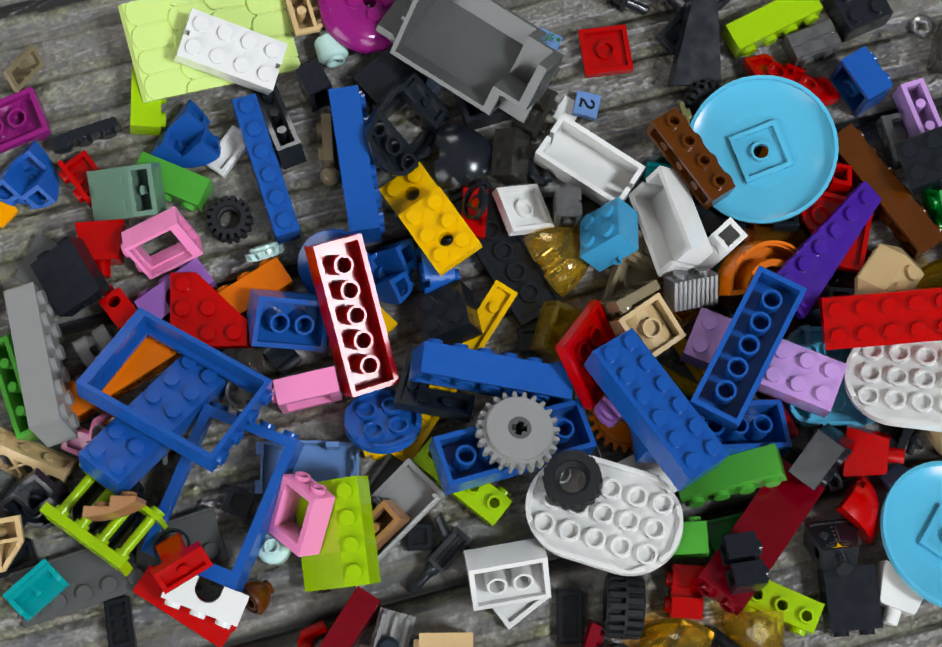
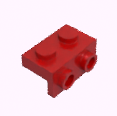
[57,150,100,208]

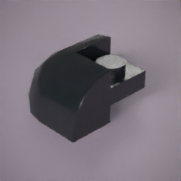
[0,468,72,530]

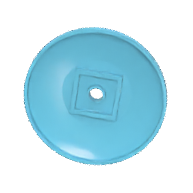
[690,75,839,224]
[880,461,942,608]

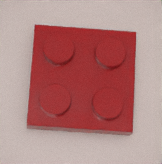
[577,24,634,78]

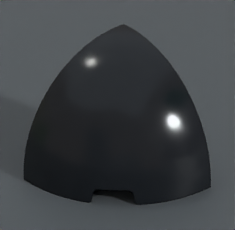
[434,124,501,190]

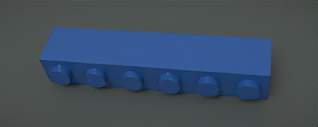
[232,93,300,244]

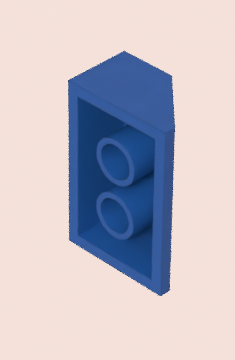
[247,288,327,352]

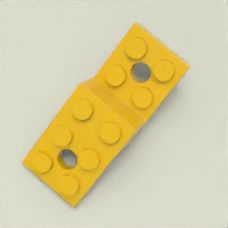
[379,161,483,276]

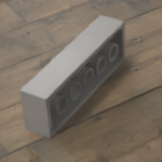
[3,282,80,447]

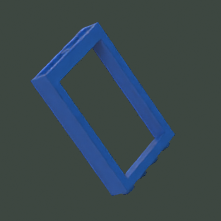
[76,307,274,473]
[140,402,304,592]

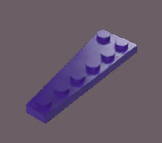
[776,181,882,319]

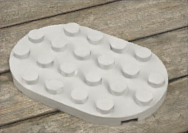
[844,340,942,432]
[525,455,684,576]

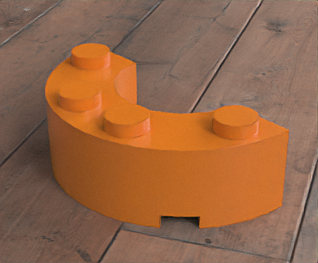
[717,240,798,296]

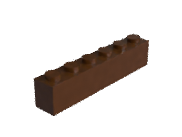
[837,123,942,262]

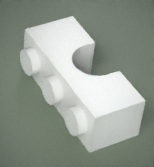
[161,575,250,629]

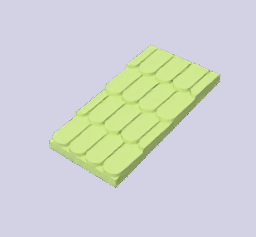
[118,0,300,104]

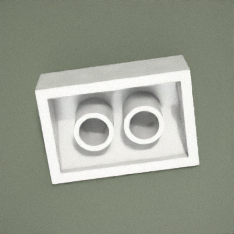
[464,538,551,611]

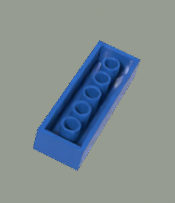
[328,85,386,244]
[690,265,807,432]
[584,328,730,492]
[408,338,573,406]
[78,355,228,495]
[429,398,597,495]
[629,399,792,464]

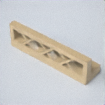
[0,427,78,485]

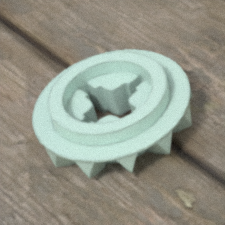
[245,241,285,262]

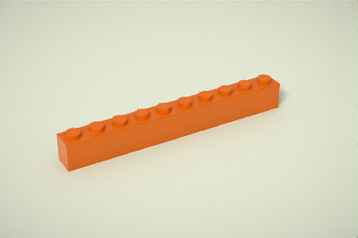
[67,256,295,423]

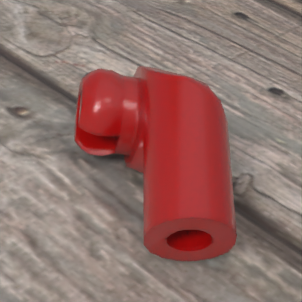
[296,620,328,647]

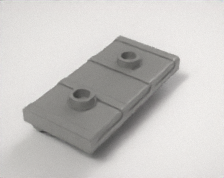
[371,457,445,562]

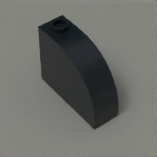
[71,480,144,563]

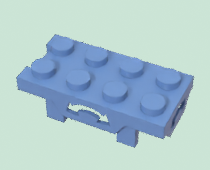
[255,440,360,494]

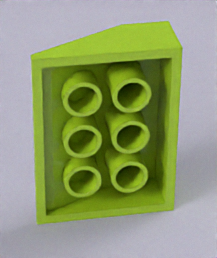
[296,476,381,592]

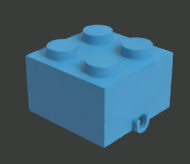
[580,197,639,272]

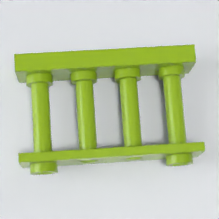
[40,463,168,577]

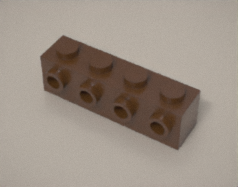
[646,107,736,211]

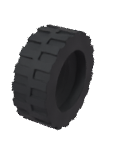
[542,449,603,511]

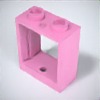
[121,206,203,280]
[272,366,343,414]
[268,471,336,557]

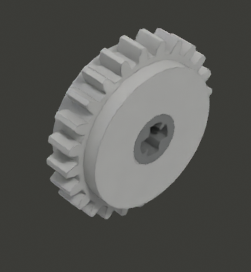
[475,391,560,475]

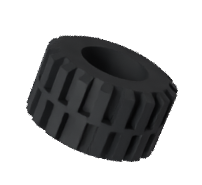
[602,572,646,640]

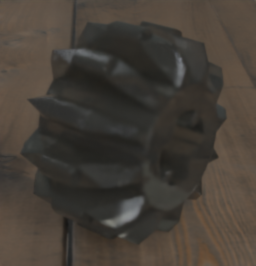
[222,348,265,373]

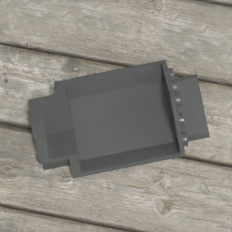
[375,0,564,124]

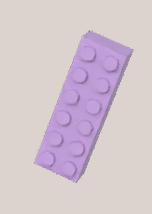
[680,307,848,418]

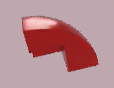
[835,476,881,546]

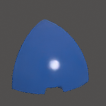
[150,99,221,168]
[0,140,59,209]
[370,238,417,304]

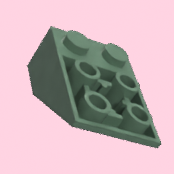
[87,162,167,221]

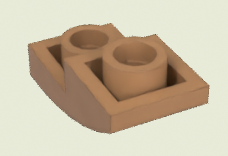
[82,491,146,521]

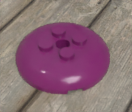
[318,0,395,54]

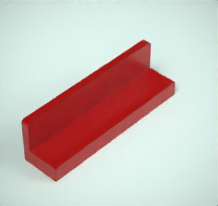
[133,564,239,647]

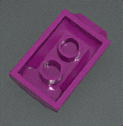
[0,86,52,153]

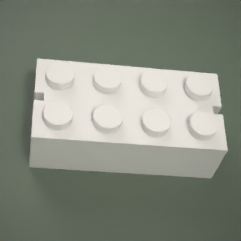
[174,8,288,95]
[533,114,646,206]
[629,166,713,277]

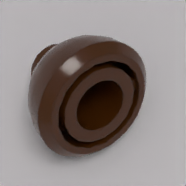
[242,580,274,615]

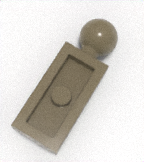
[317,113,340,186]

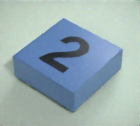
[572,90,601,121]

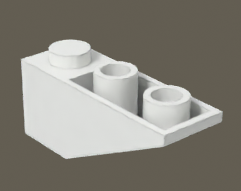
[692,217,748,271]

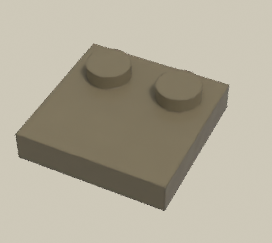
[600,279,661,316]

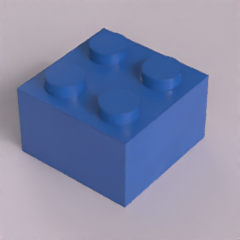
[829,46,893,117]

